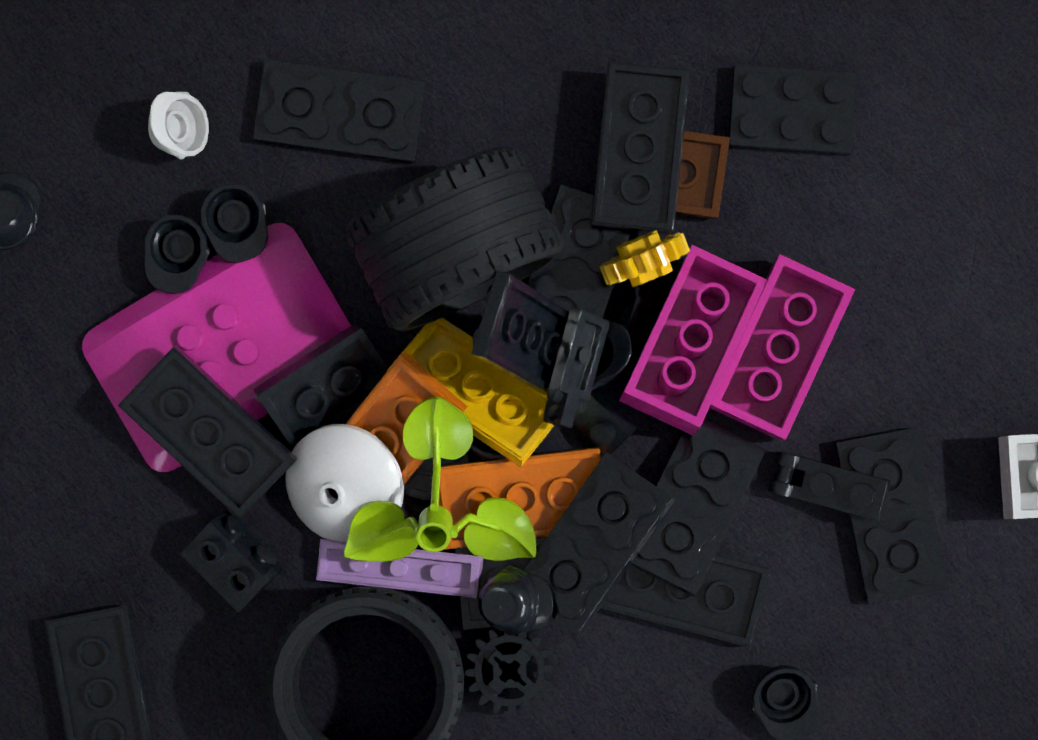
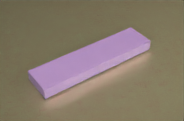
[316,539,483,598]

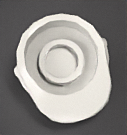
[148,92,209,160]

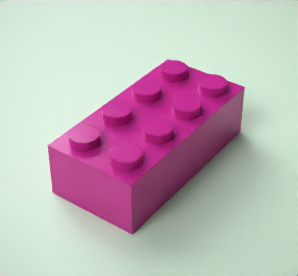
[619,245,767,436]
[709,254,855,441]

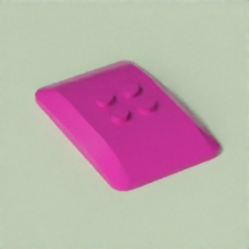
[82,223,351,472]

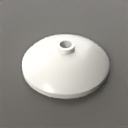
[285,424,404,543]

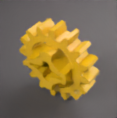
[599,230,690,287]

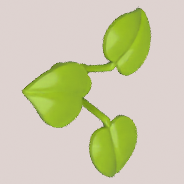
[344,397,536,562]

